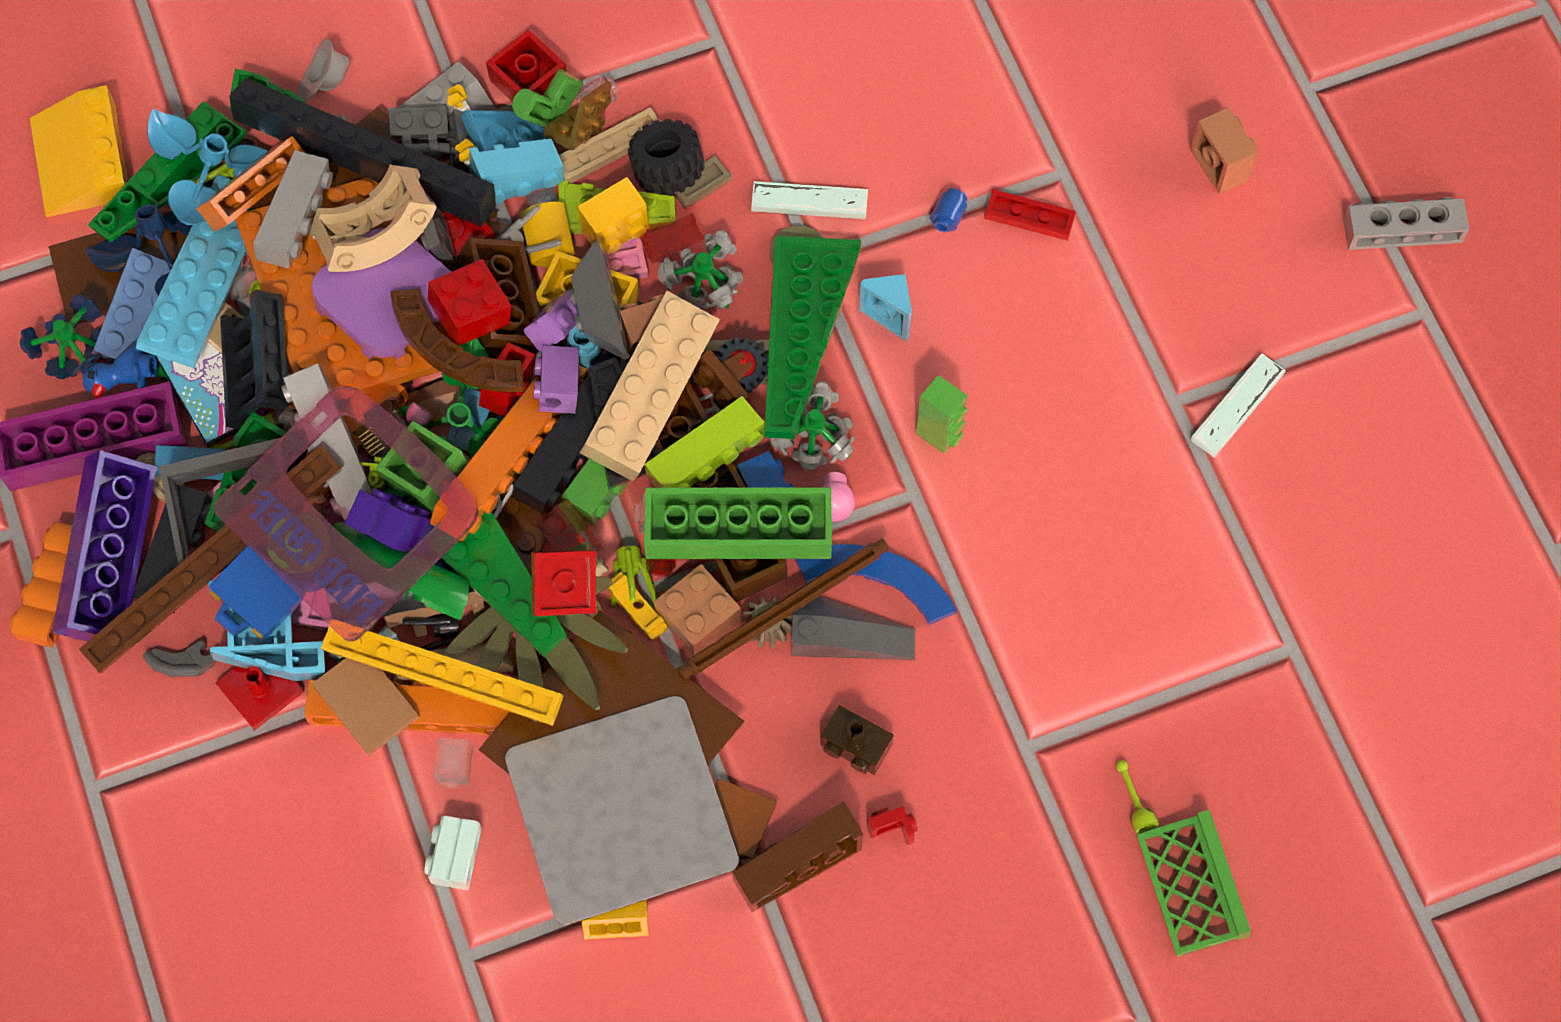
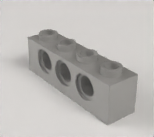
[1343,197,1470,250]

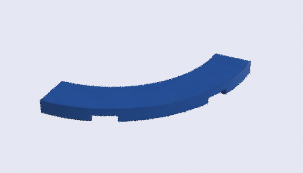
[794,544,957,625]

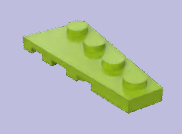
[558,180,676,235]

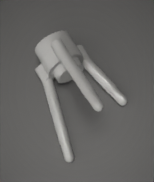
[494,206,561,254]

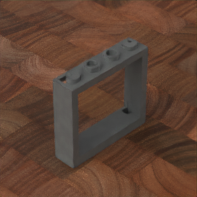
[159,438,301,572]

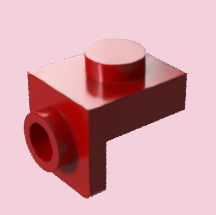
[867,806,918,844]

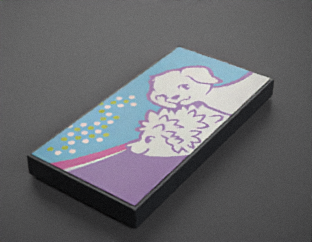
[155,342,259,447]

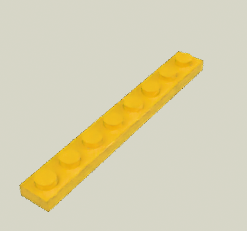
[321,619,564,726]

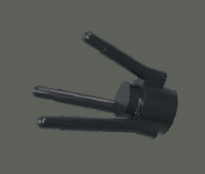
[402,614,459,650]

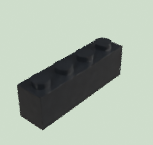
[133,484,213,614]

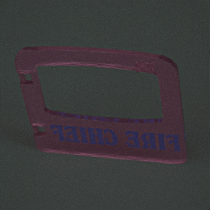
[214,386,478,642]

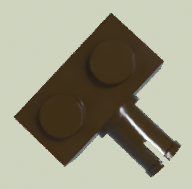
[820,705,894,775]

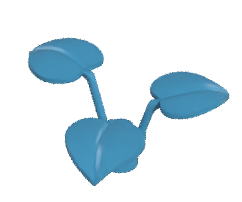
[147,109,268,225]

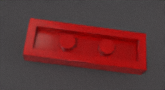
[984,189,1076,241]

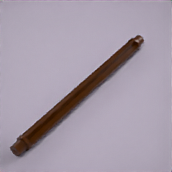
[677,538,889,680]

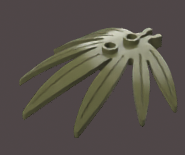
[445,542,628,722]

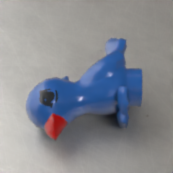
[82,337,158,399]

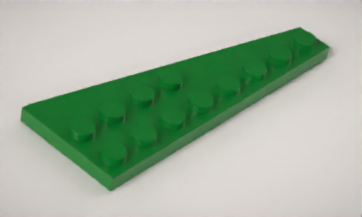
[384,435,567,658]

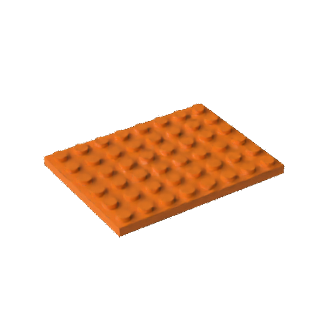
[235,178,451,403]

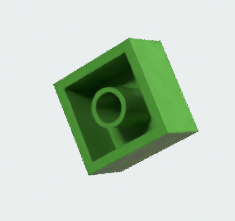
[376,421,468,513]

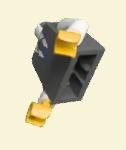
[445,84,475,170]

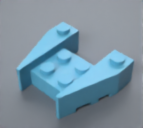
[208,560,326,681]

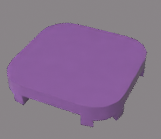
[312,227,451,360]

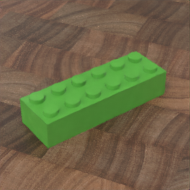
[644,487,832,559]

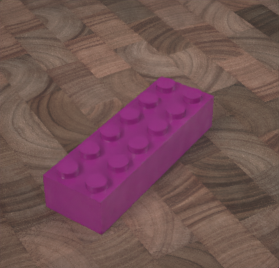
[0,381,187,491]

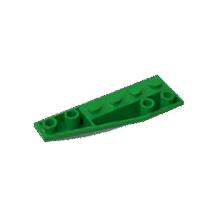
[88,101,247,242]

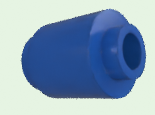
[930,188,967,232]

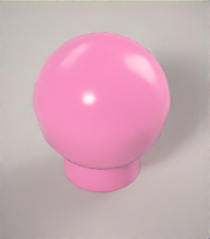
[820,472,855,523]

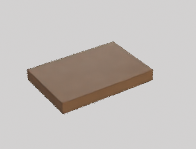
[312,658,419,756]

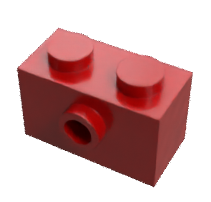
[478,342,535,417]

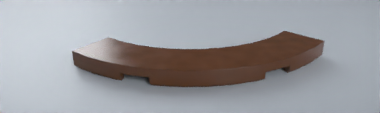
[390,289,524,392]

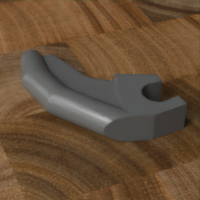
[143,640,217,677]

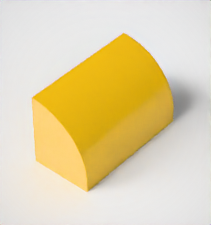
[520,202,575,268]
[582,900,648,940]

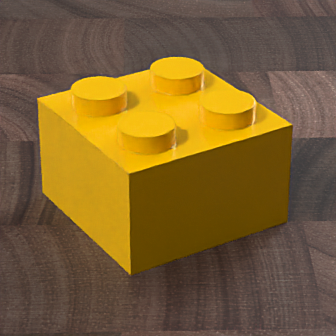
[577,177,649,255]

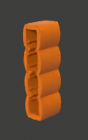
[10,521,72,648]

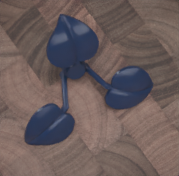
[85,204,192,296]

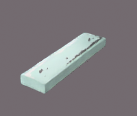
[751,181,868,219]
[1191,354,1286,458]

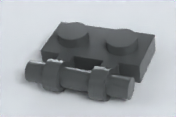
[388,106,450,158]

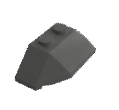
[569,241,630,360]

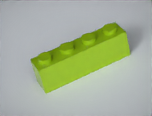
[645,396,765,488]

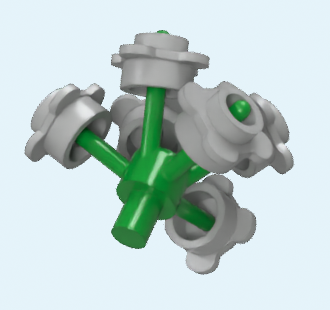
[658,230,743,310]
[770,381,856,470]

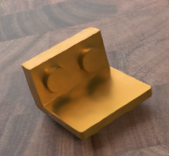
[543,81,612,151]

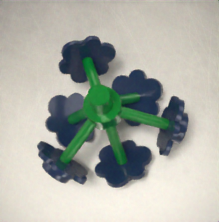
[20,294,102,379]

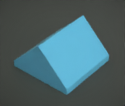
[859,274,912,341]

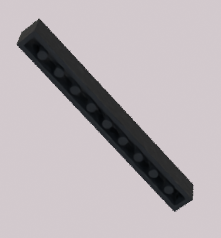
[229,77,496,227]

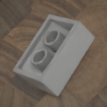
[398,61,497,161]

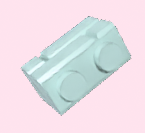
[424,816,482,890]

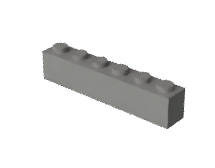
[281,364,373,521]

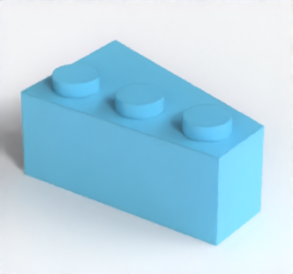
[469,139,564,205]

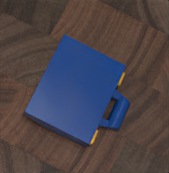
[208,544,307,640]

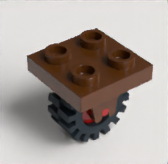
[693,337,768,410]

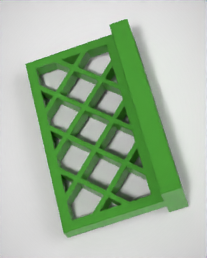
[1137,809,1251,957]

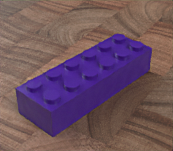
[52,450,157,642]

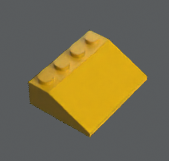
[30,85,129,217]

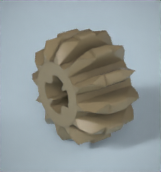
[742,596,793,649]

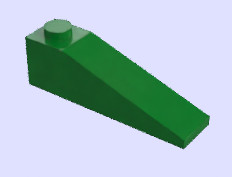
[205,412,308,532]

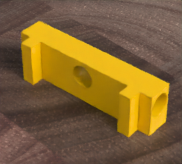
[606,572,668,642]

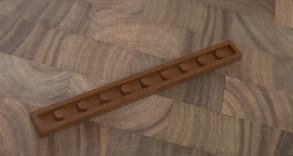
[79,445,343,674]

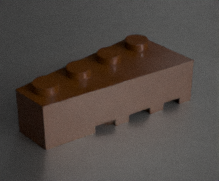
[732,801,863,913]

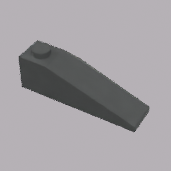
[792,597,915,660]

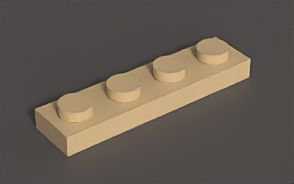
[559,107,660,184]

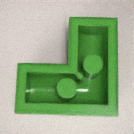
[512,69,583,127]

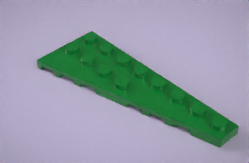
[764,236,861,439]

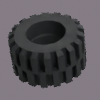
[628,119,705,196]

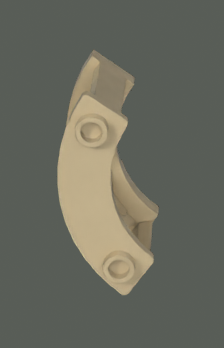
[310,165,436,272]

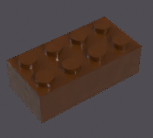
[456,238,539,359]

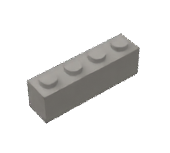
[253,150,333,269]

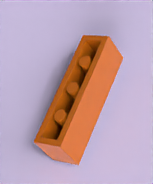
[196,136,305,232]

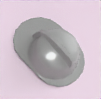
[297,39,349,102]

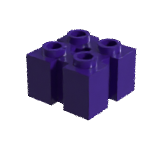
[344,488,436,556]

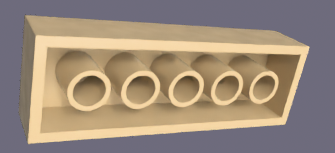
[580,291,720,482]

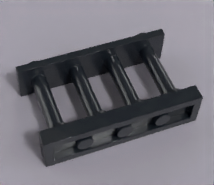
[220,290,289,429]

